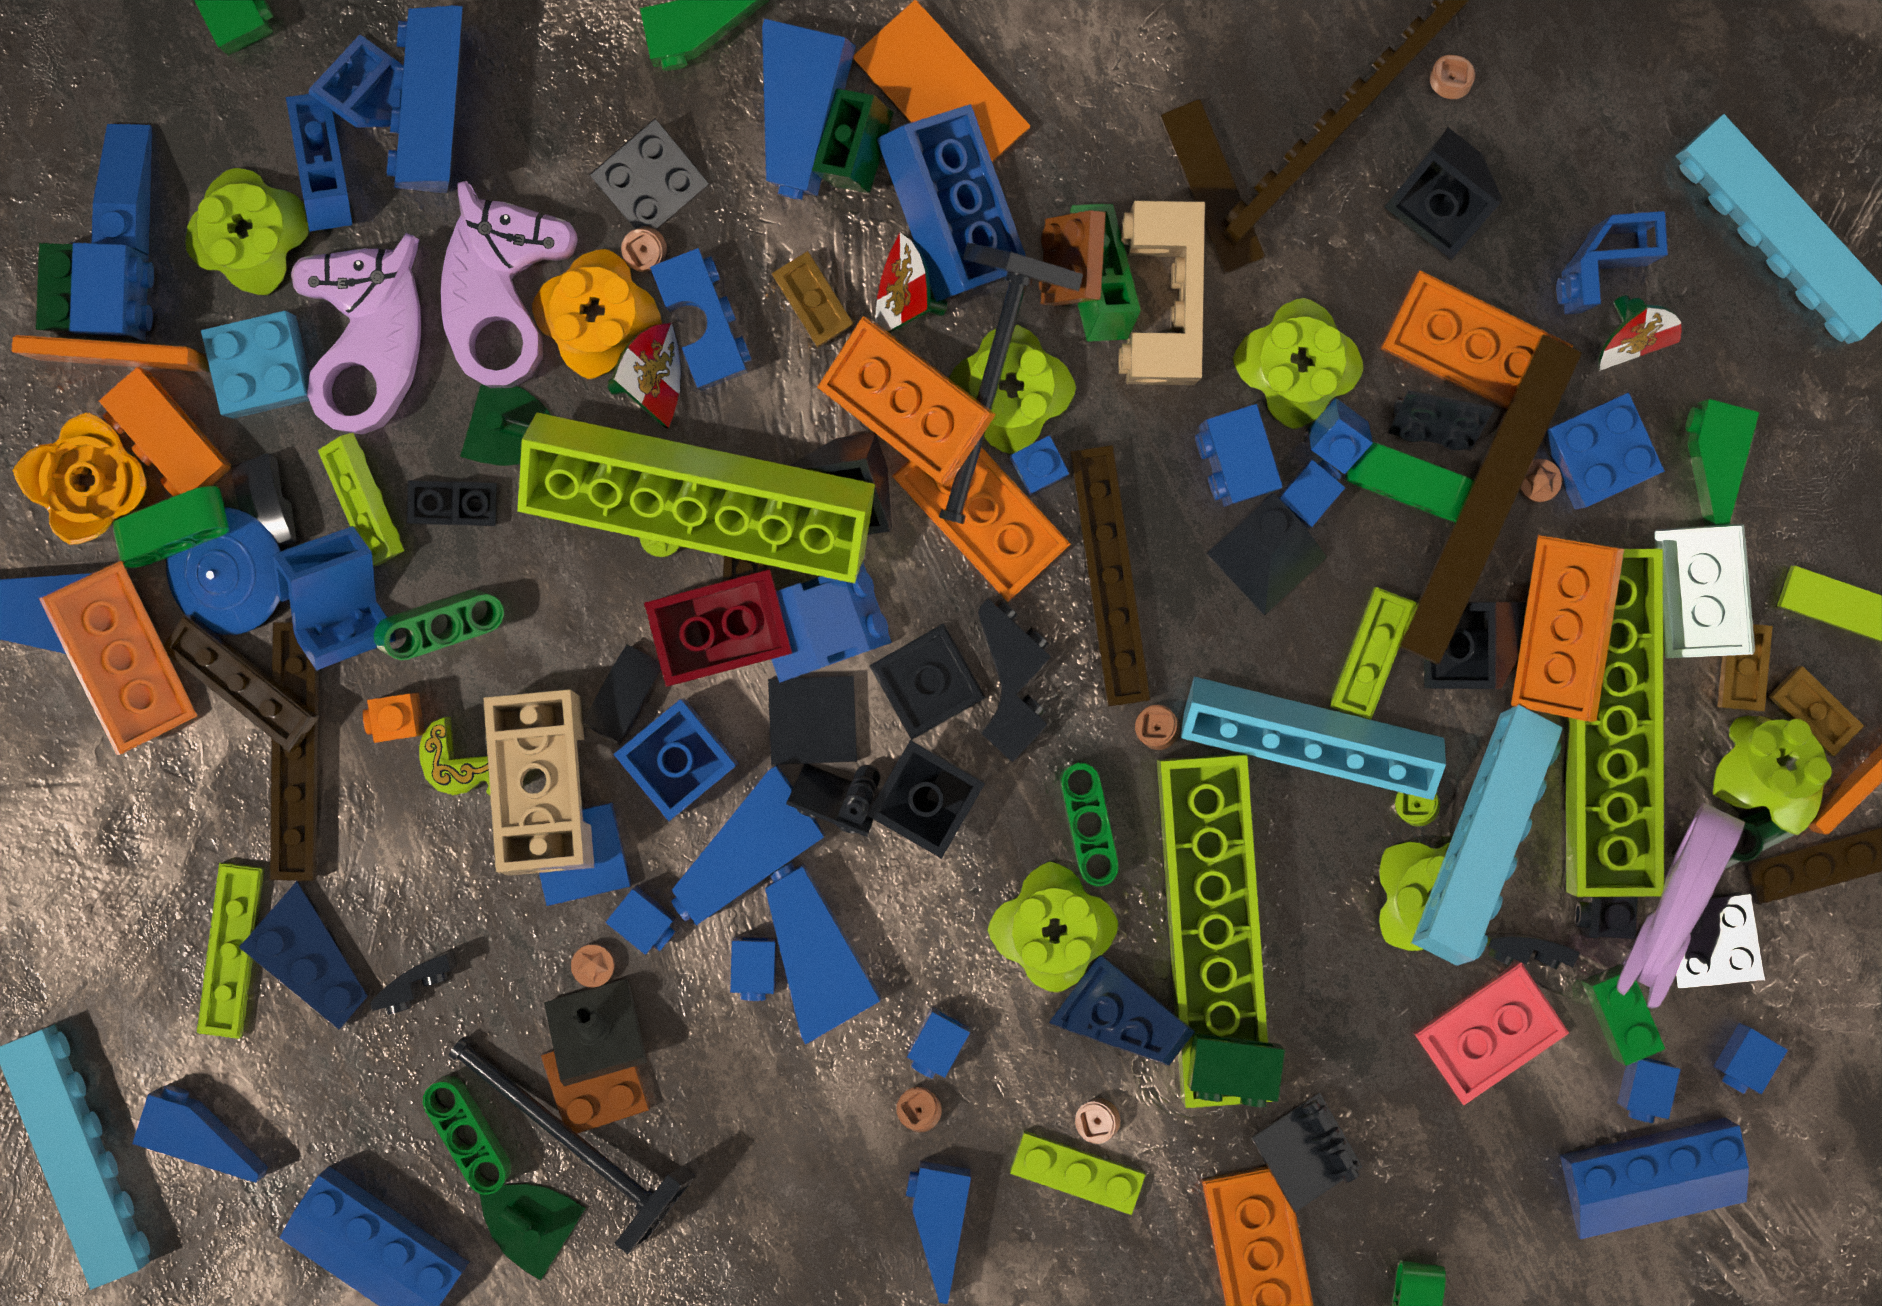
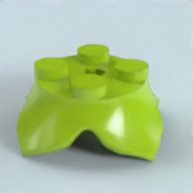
[185,168,309,296]
[1232,298,1364,429]
[949,324,1076,455]
[1713,716,1832,835]
[1379,842,1450,951]
[988,861,1119,993]

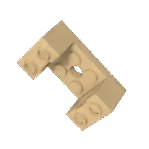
[1118,201,1205,385]
[484,690,594,876]

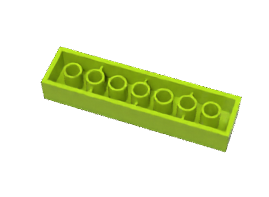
[517,413,875,584]
[1565,549,1664,897]
[1157,753,1272,1108]

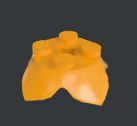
[532,249,662,380]
[13,412,146,545]

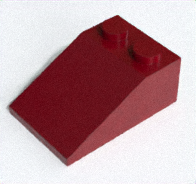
[644,570,793,687]

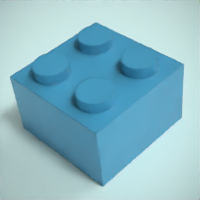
[201,311,310,419]

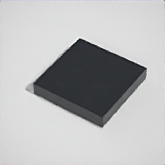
[869,623,986,740]
[768,676,857,765]

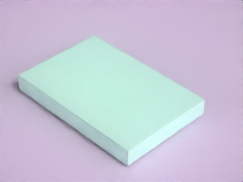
[1654,524,1755,658]

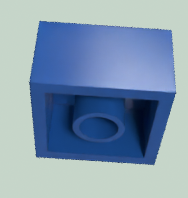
[70,243,154,342]
[1543,393,1665,510]
[1195,404,1283,507]
[613,698,739,821]

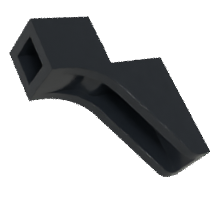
[978,598,1051,762]

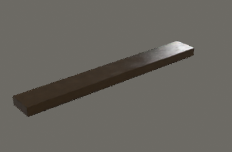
[1398,334,1582,665]

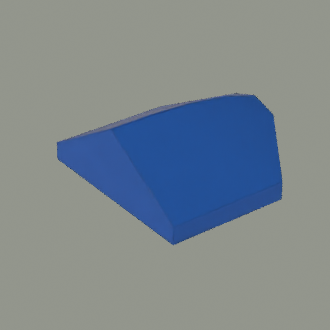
[308,34,402,128]

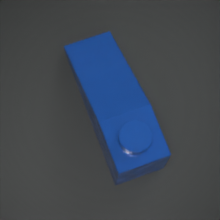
[286,94,352,231]
[92,124,152,255]
[132,1085,268,1183]
[906,1160,971,1304]

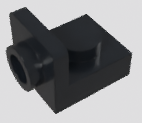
[1575,897,1638,939]

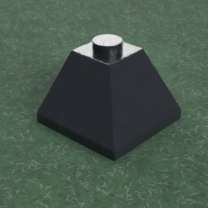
[1385,127,1503,260]
[789,432,892,535]
[1206,493,1327,616]
[1424,602,1525,689]
[867,740,985,859]

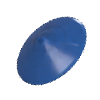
[166,507,281,635]

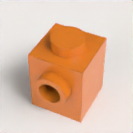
[363,693,425,743]

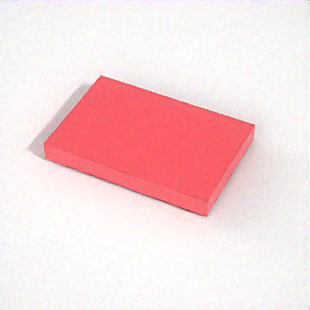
[1413,961,1569,1105]

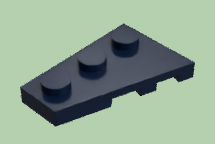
[239,881,368,1030]
[1049,955,1195,1066]

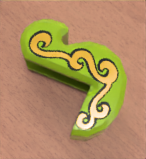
[419,717,491,796]

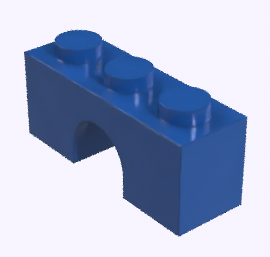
[650,248,752,391]

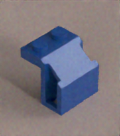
[1556,211,1668,314]
[272,526,396,670]
[771,562,892,683]

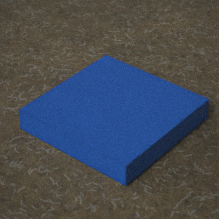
[539,803,632,906]

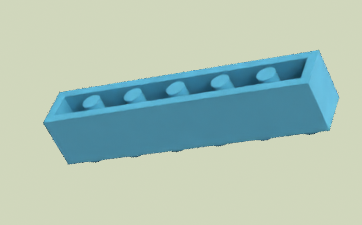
[1676,114,1882,344]
[1181,677,1446,800]
[1411,705,1563,966]
[0,1024,150,1290]

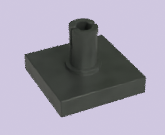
[544,979,647,1086]

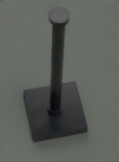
[939,242,1083,524]
[448,1036,697,1255]

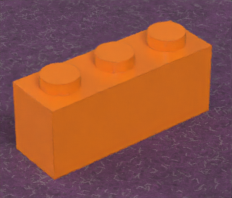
[99,367,232,496]

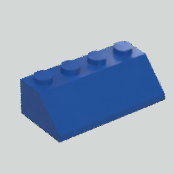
[387,5,463,193]
[877,104,1026,302]
[1560,1117,1749,1239]
[279,1166,470,1306]

